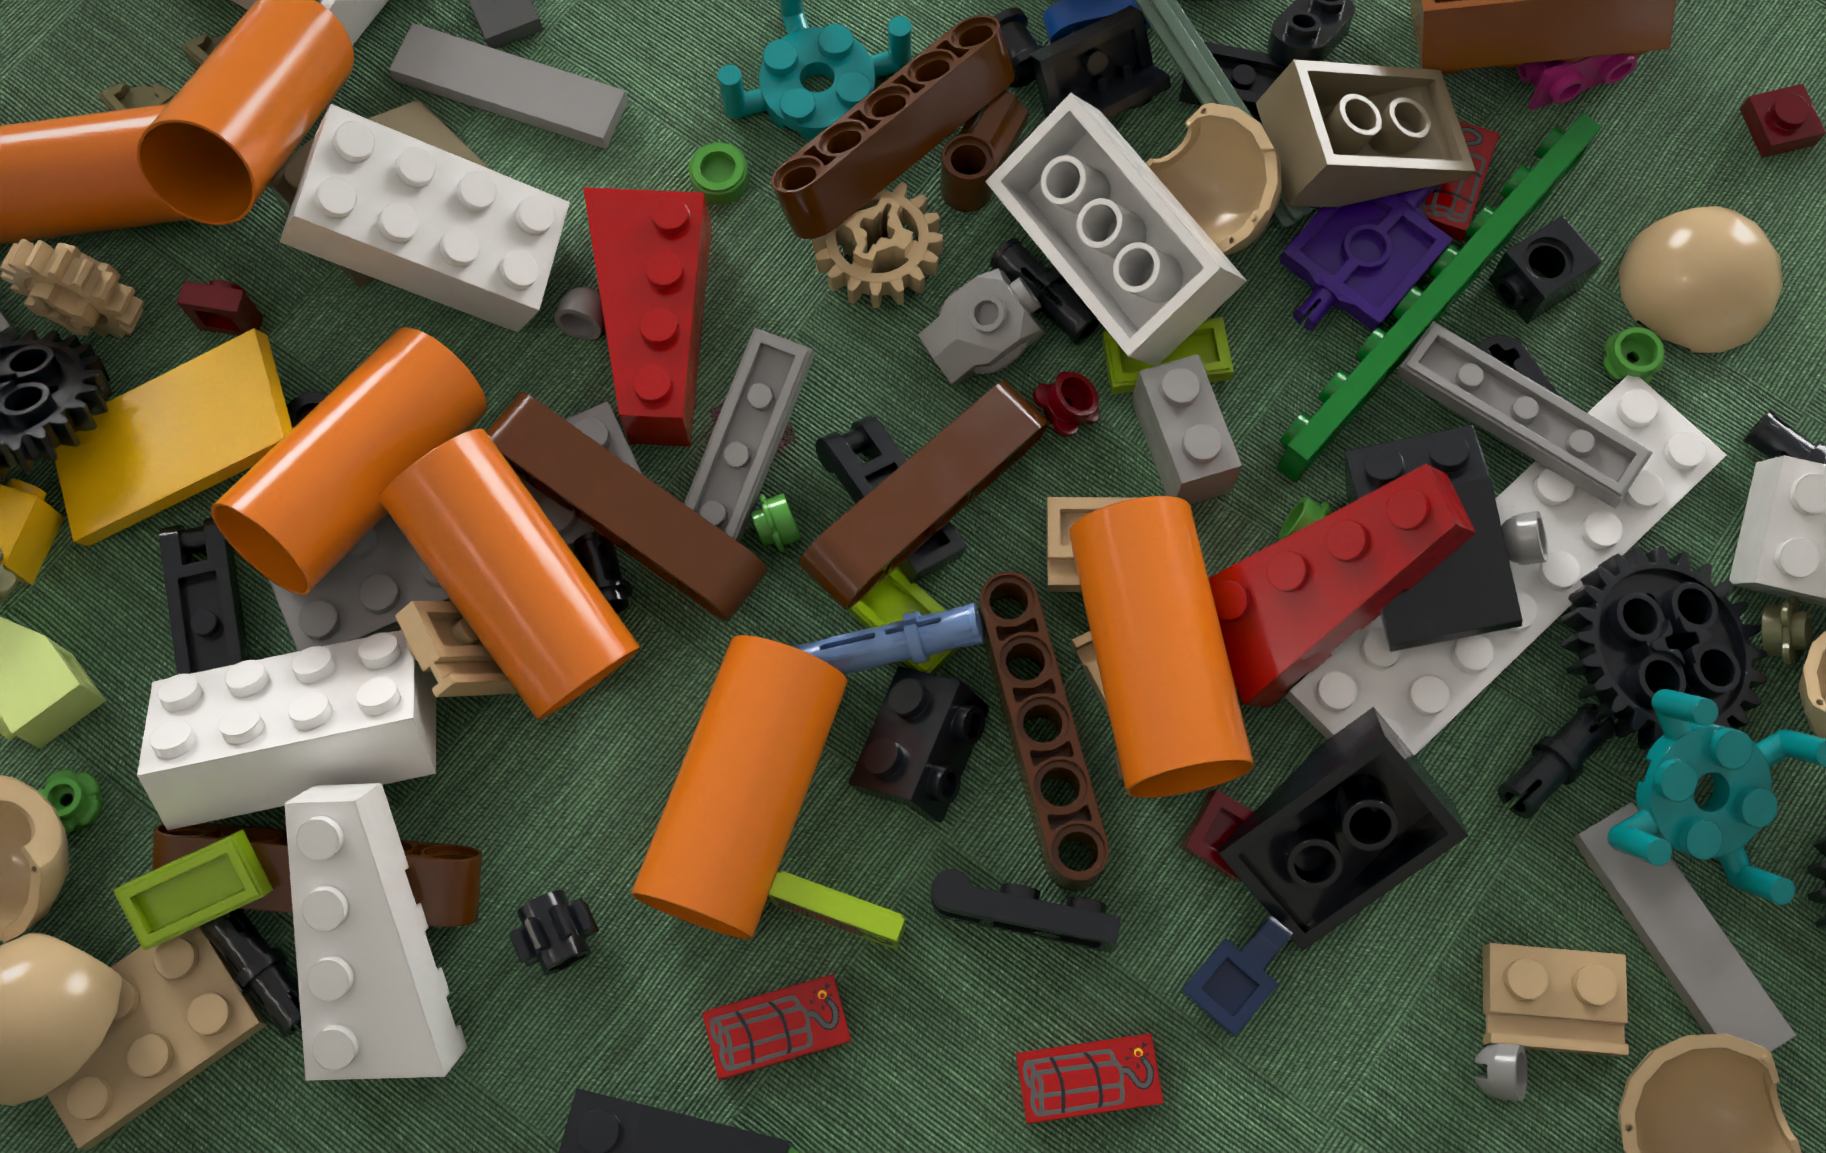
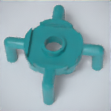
[717,0,912,140]
[1607,689,1826,905]

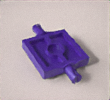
[1279,185,1453,332]

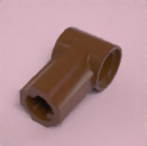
[940,90,1029,212]

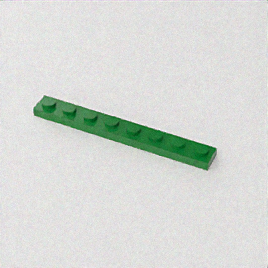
[1277,112,1602,483]

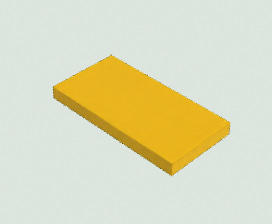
[55,328,293,547]

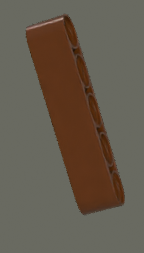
[771,15,1015,239]
[798,380,1050,610]
[486,392,768,622]
[978,572,1109,891]
[152,822,482,927]

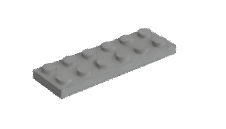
[269,401,642,652]

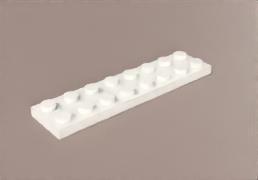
[1285,375,1727,755]

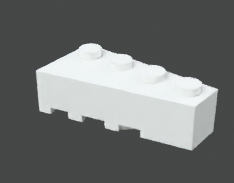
[284,783,468,1081]

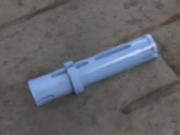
[792,602,985,675]

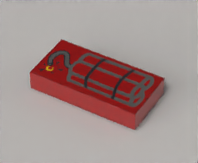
[1418,120,1500,241]
[702,974,852,1081]
[1015,1033,1164,1125]

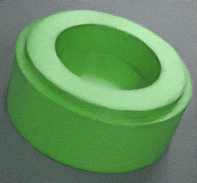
[688,142,749,205]

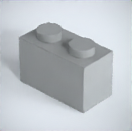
[1131,354,1242,505]

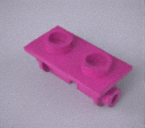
[1517,54,1639,111]

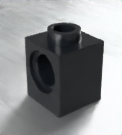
[1489,215,1602,324]

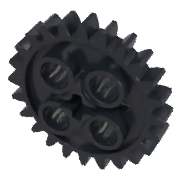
[0,330,112,481]
[1561,546,1767,750]

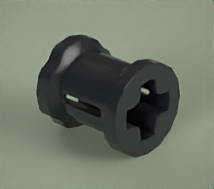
[994,7,1045,88]

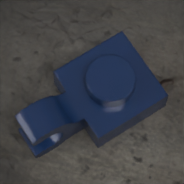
[1180,915,1293,1038]

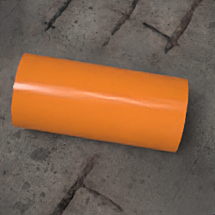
[137,0,354,225]
[0,104,191,245]
[211,327,487,595]
[379,428,641,721]
[1068,496,1255,798]
[631,635,848,940]

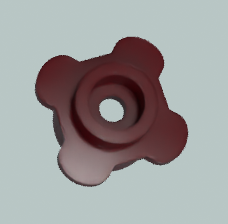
[1033,371,1100,437]

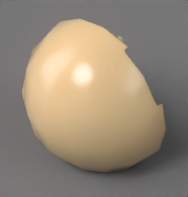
[1146,103,1282,256]
[1619,206,1783,353]
[0,775,69,944]
[0,933,122,1106]
[1618,1034,1802,1153]

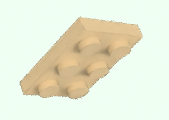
[47,924,268,1150]

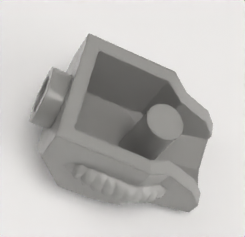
[918,268,1047,385]

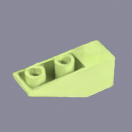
[0,617,106,749]

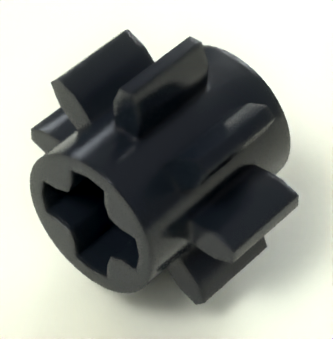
[509,890,599,975]

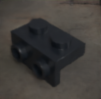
[1029,5,1171,119]
[848,666,988,823]

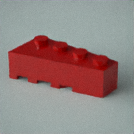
[583,187,712,447]
[1208,464,1476,707]

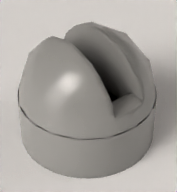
[554,287,605,340]
[1501,511,1548,565]
[1474,1043,1528,1101]

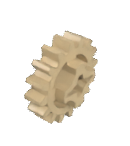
[812,182,943,308]
[0,239,144,338]

